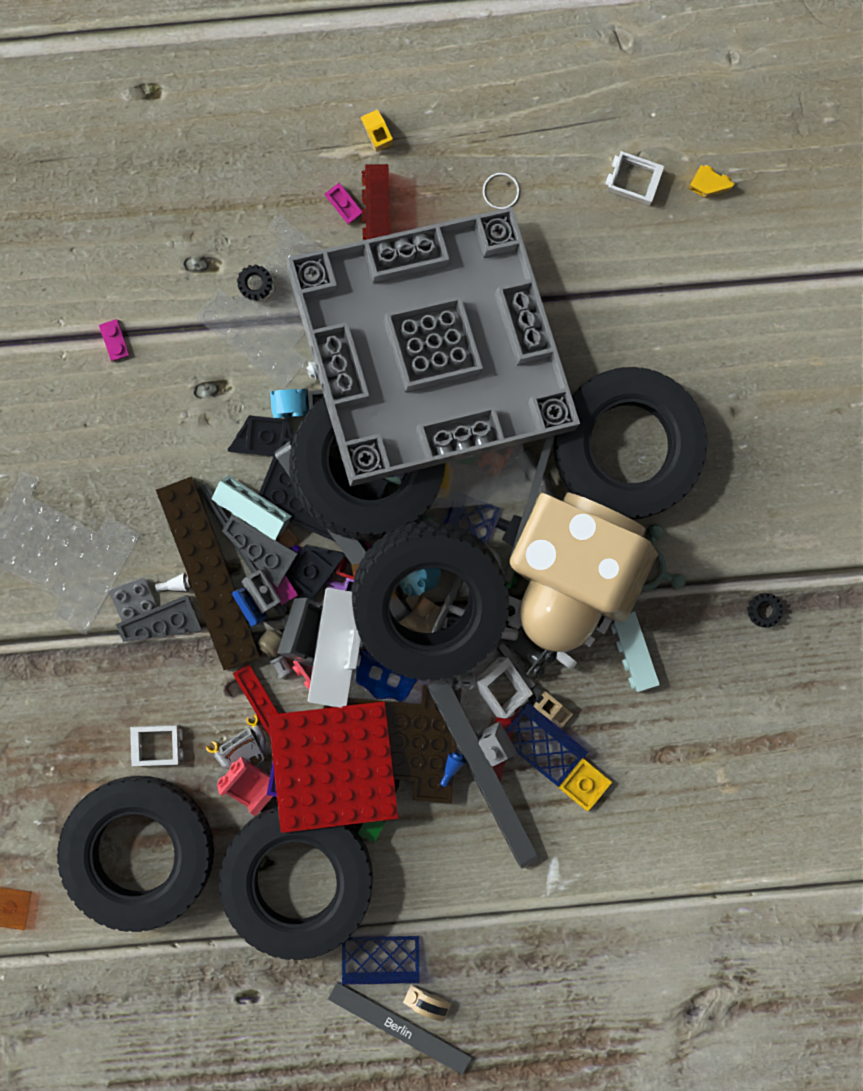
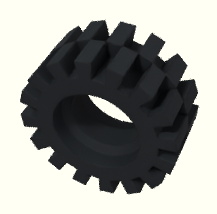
[237,264,273,301]
[747,593,784,628]

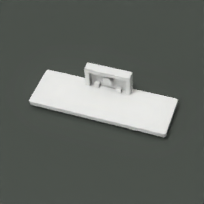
[308,588,363,708]

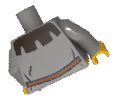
[206,715,266,770]

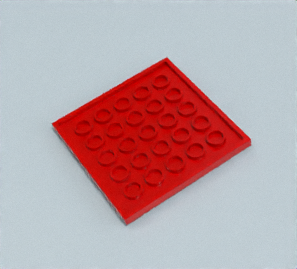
[268,701,398,833]

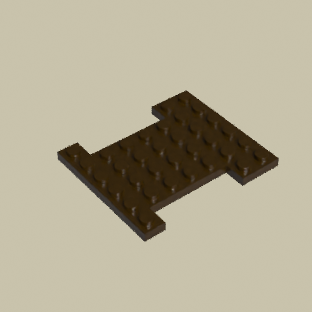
[323,684,462,803]

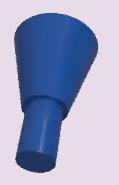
[440,752,466,787]

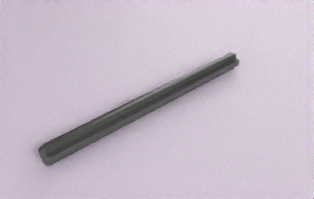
[198,483,288,615]

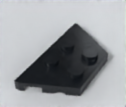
[227,415,294,457]
[286,544,345,600]

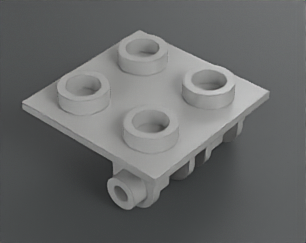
[108,577,157,621]

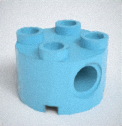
[270,389,310,418]
[399,568,441,596]

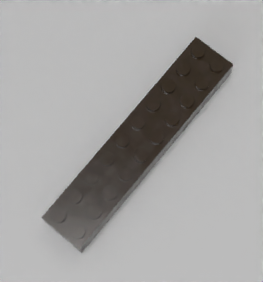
[156,476,261,670]

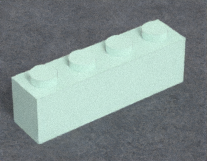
[212,475,292,540]
[610,611,660,692]

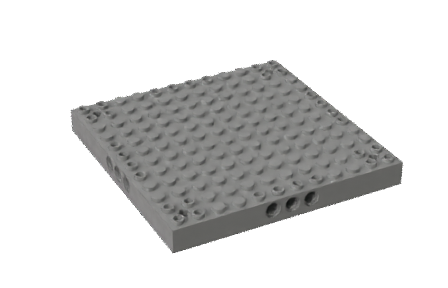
[286,207,580,487]

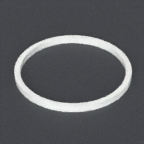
[483,173,519,209]

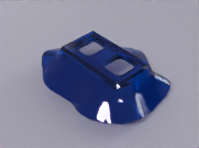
[355,649,418,702]

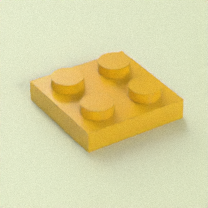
[558,758,612,812]

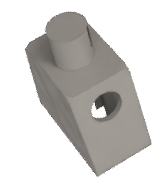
[479,721,517,766]

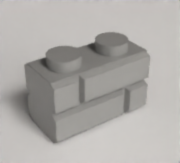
[241,569,281,614]

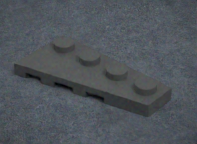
[222,515,298,587]
[116,594,202,642]

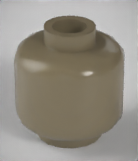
[258,629,283,658]

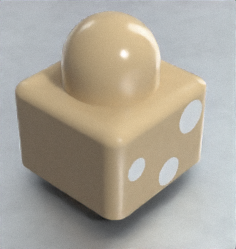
[510,493,658,652]

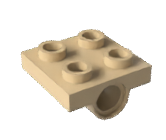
[399,595,442,633]

